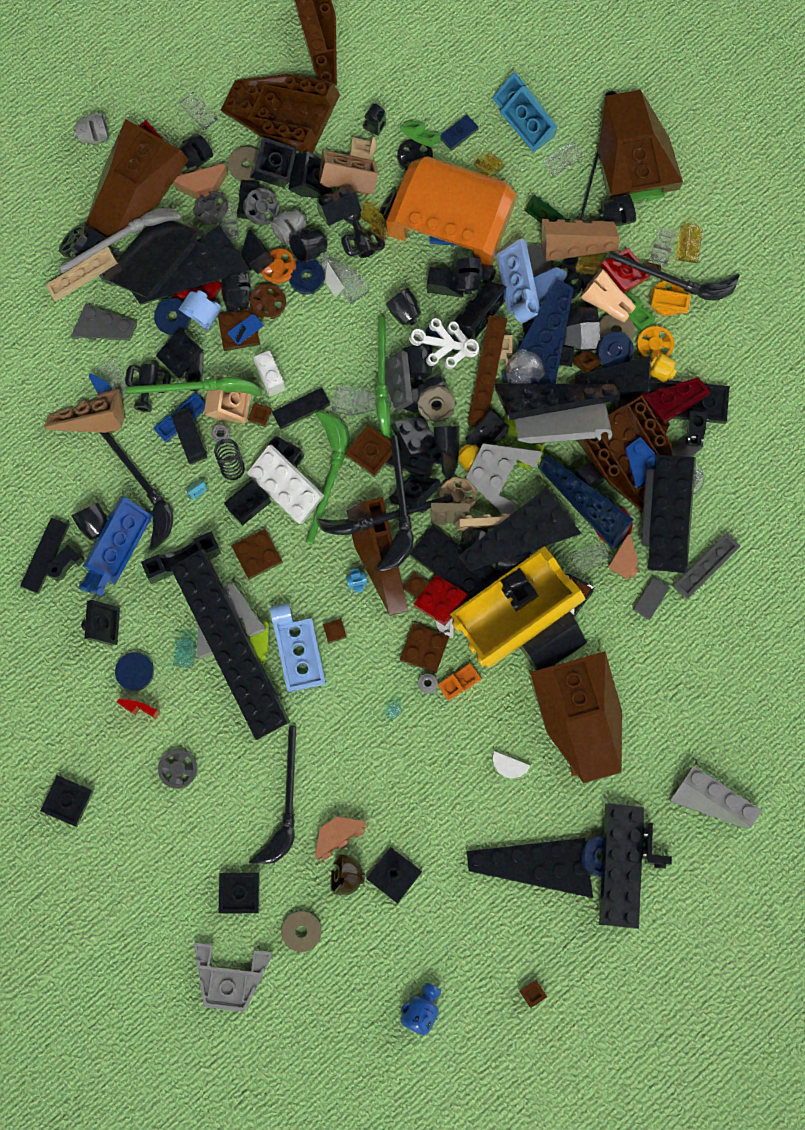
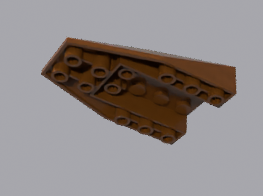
[221,74,340,154]
[598,90,683,200]
[86,119,189,238]
[576,395,674,513]
[529,651,622,784]

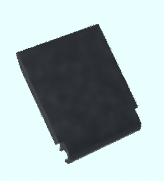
[103,220,205,298]

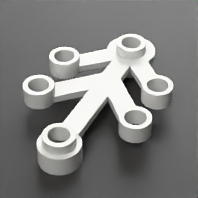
[409,318,479,369]

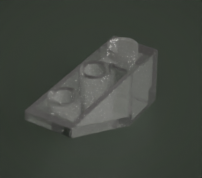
[319,253,369,304]
[331,384,392,416]

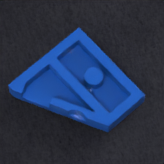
[625,437,657,489]

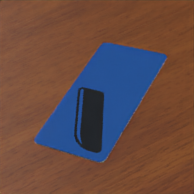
[228,314,264,345]

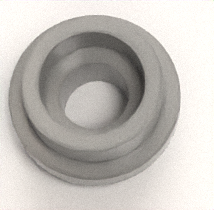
[211,424,230,443]
[418,674,438,694]

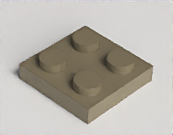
[431,503,470,525]

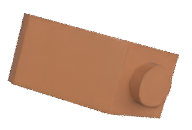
[608,535,639,580]

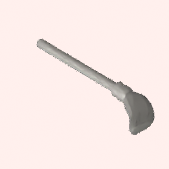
[59,208,181,273]

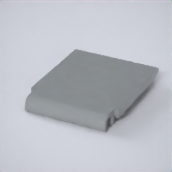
[515,403,612,443]

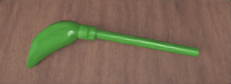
[375,316,392,441]
[126,377,262,397]
[306,412,350,545]

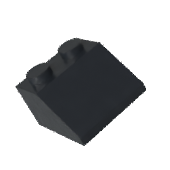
[288,151,331,199]
[317,186,362,226]

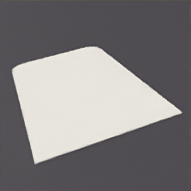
[325,262,344,297]

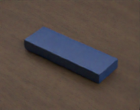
[153,393,205,443]

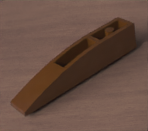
[294,0,337,86]
[346,497,408,616]

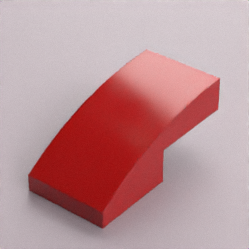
[117,699,160,720]

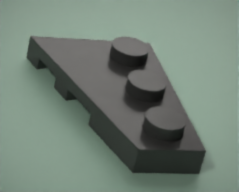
[71,304,137,341]
[385,351,413,410]

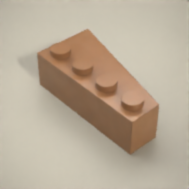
[541,219,619,261]

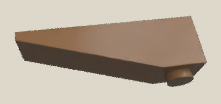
[44,389,125,433]

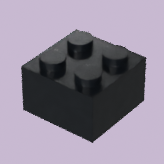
[250,137,297,188]

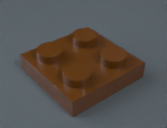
[218,309,260,351]
[345,425,393,478]
[231,529,283,580]
[400,624,449,674]

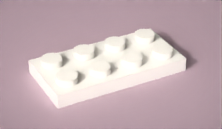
[247,445,324,524]

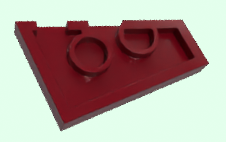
[641,377,710,424]

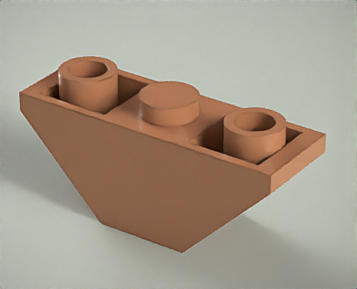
[174,163,228,200]
[315,816,367,861]

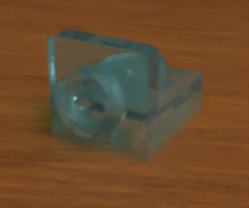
[173,638,197,669]

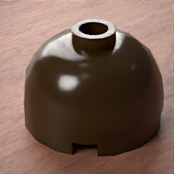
[330,854,365,895]

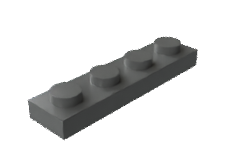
[673,533,741,600]

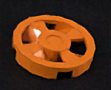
[261,248,296,284]

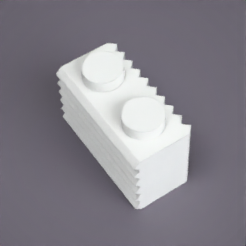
[253,351,286,396]

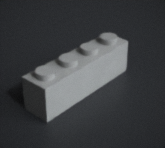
[670,766,762,830]

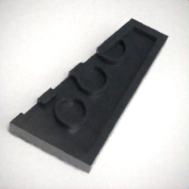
[575,356,652,395]

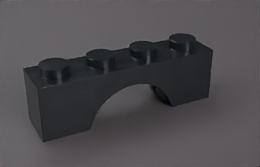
[141,531,222,584]

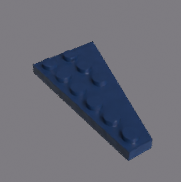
[503,279,574,384]
[538,455,634,550]

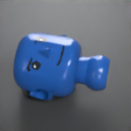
[400,983,441,1036]

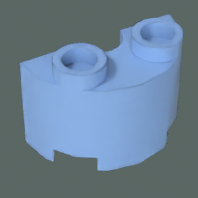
[179,290,222,331]

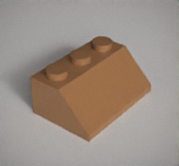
[319,150,378,195]

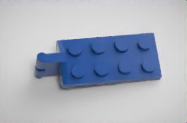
[79,496,153,595]

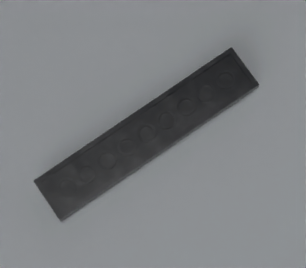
[170,549,290,740]

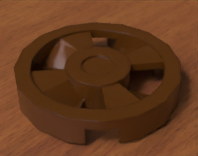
[250,284,286,319]

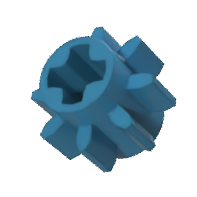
[346,568,368,593]

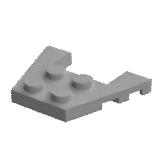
[466,443,542,515]
[197,583,266,659]
[194,943,273,1012]

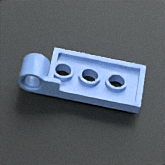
[496,239,540,323]
[270,603,326,693]

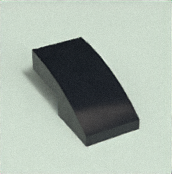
[237,180,259,219]

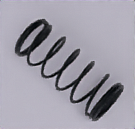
[214,438,245,480]

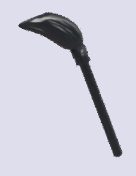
[609,252,740,301]
[100,432,173,550]
[375,435,414,571]
[316,494,454,535]
[249,726,296,864]

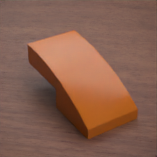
[438,663,482,701]

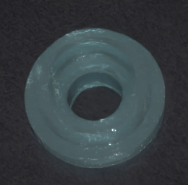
[385,703,403,721]

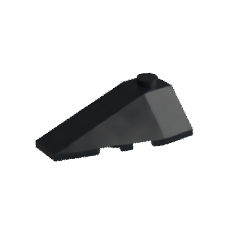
[522,306,600,351]

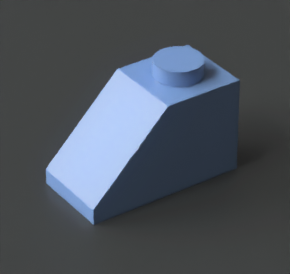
[534,267,567,306]

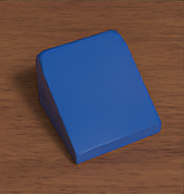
[89,373,112,394]

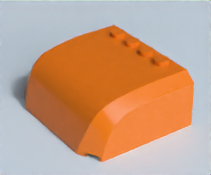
[386,156,518,266]

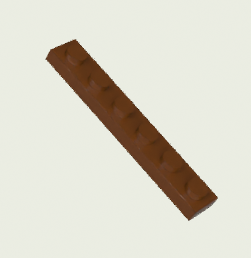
[468,315,508,426]

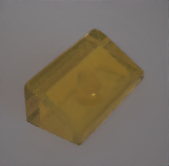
[676,223,703,263]

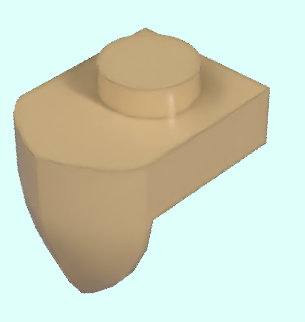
[350,137,377,159]

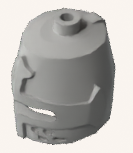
[74,113,109,145]
[270,209,307,246]

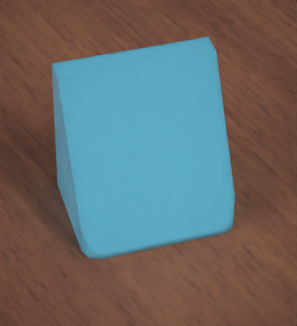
[185,479,208,500]

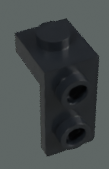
[642,822,672,869]

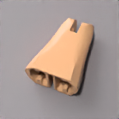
[580,269,636,323]

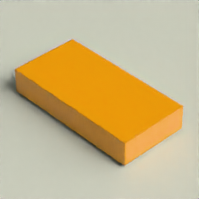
[651,288,691,314]

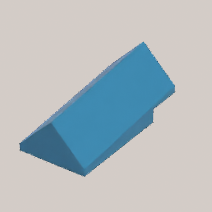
[492,72,557,152]

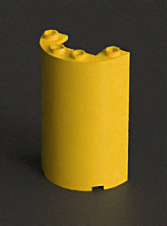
[450,546,586,669]

